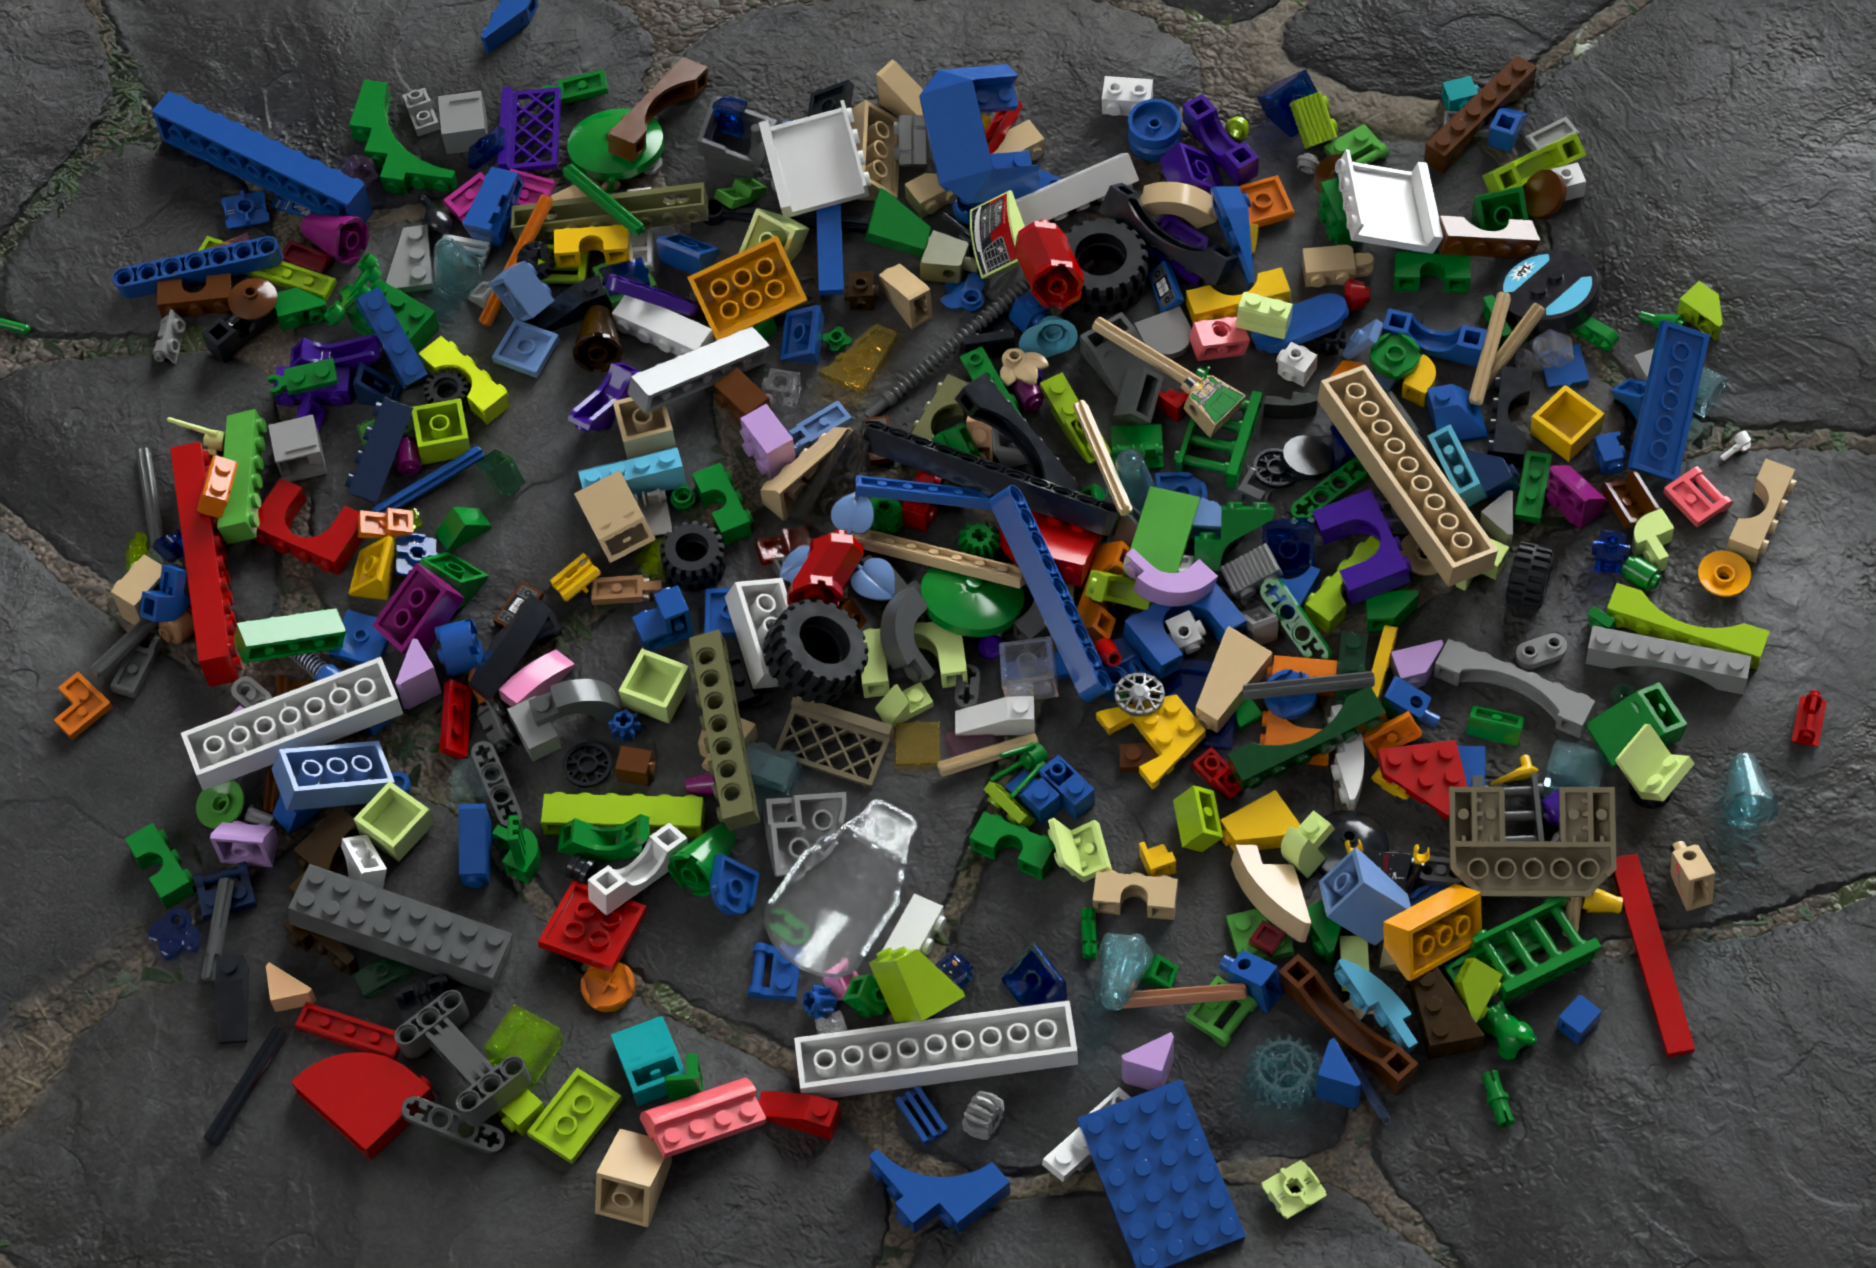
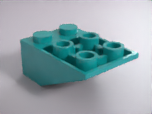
[611,1016,686,1107]

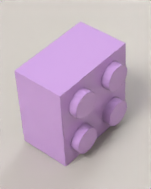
[740,404,796,480]

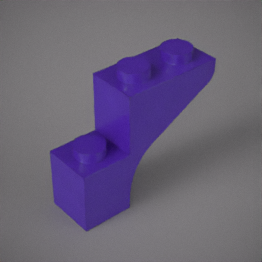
[290,334,382,378]
[567,362,641,433]

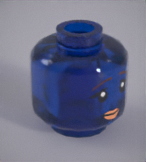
[935,952,974,989]

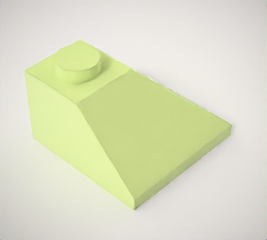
[739,208,810,263]

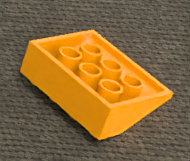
[687,236,808,340]

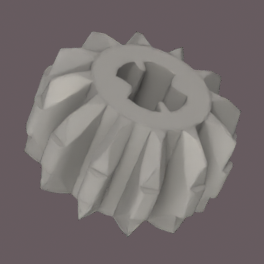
[962,1091,1005,1140]

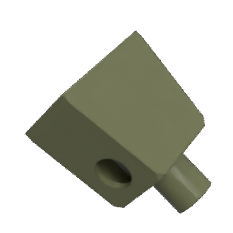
[920,230,979,283]

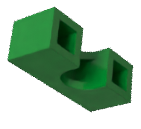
[1394,251,1470,293]
[692,463,754,546]
[969,812,1056,881]
[125,823,195,909]

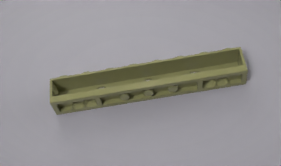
[511,182,708,244]

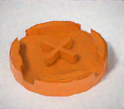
[581,963,636,1012]

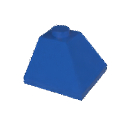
[1426,384,1488,443]

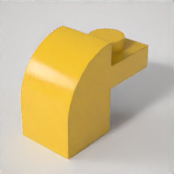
[1402,354,1436,407]

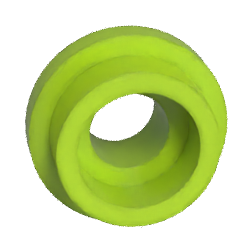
[1225,116,1249,140]

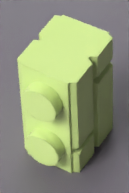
[1236,292,1293,339]

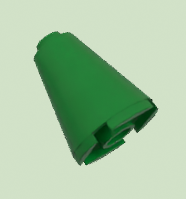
[668,824,737,897]

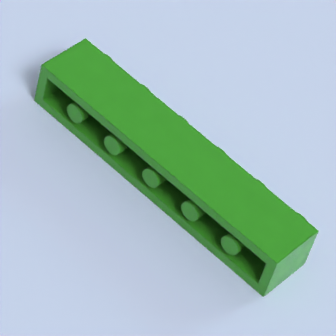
[217,409,267,544]

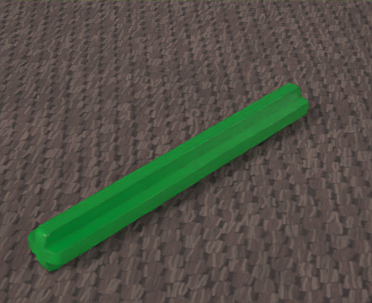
[562,164,645,236]

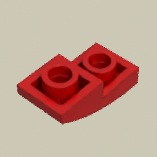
[1191,746,1242,800]

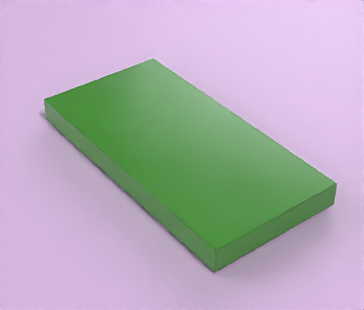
[1123,486,1200,578]

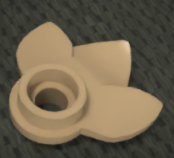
[1000,348,1049,386]

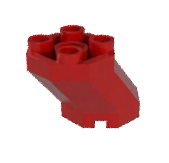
[1015,219,1084,309]
[787,530,863,609]

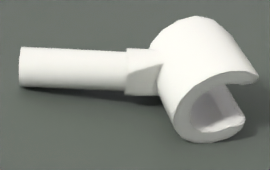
[1720,431,1751,462]

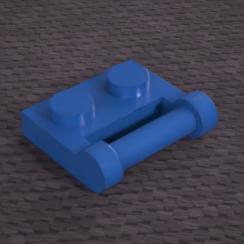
[747,942,803,1001]

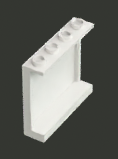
[759,100,872,219]
[1335,149,1443,254]

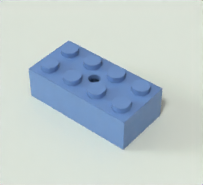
[272,741,395,811]

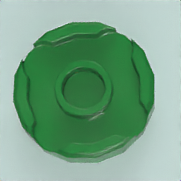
[1369,333,1421,379]

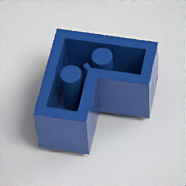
[632,585,694,652]

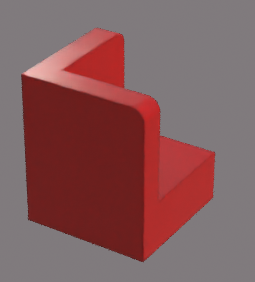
[1155,388,1189,423]

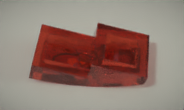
[755,527,811,565]

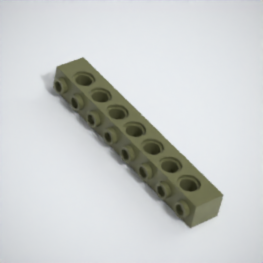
[687,629,760,831]

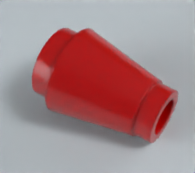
[1094,638,1122,667]

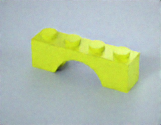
[418,336,510,425]

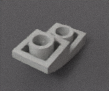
[402,88,440,137]

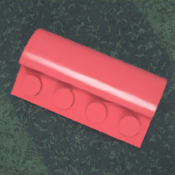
[640,1078,766,1159]

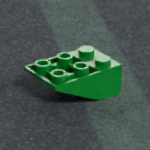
[1585,682,1687,768]

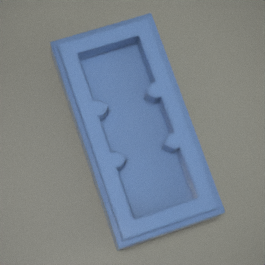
[1342,319,1383,360]

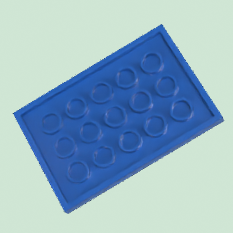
[1076,1079,1246,1268]

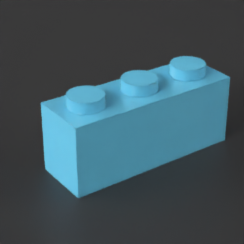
[1428,424,1487,508]

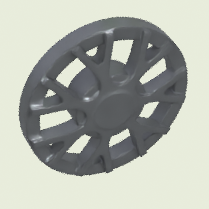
[1115,673,1165,717]

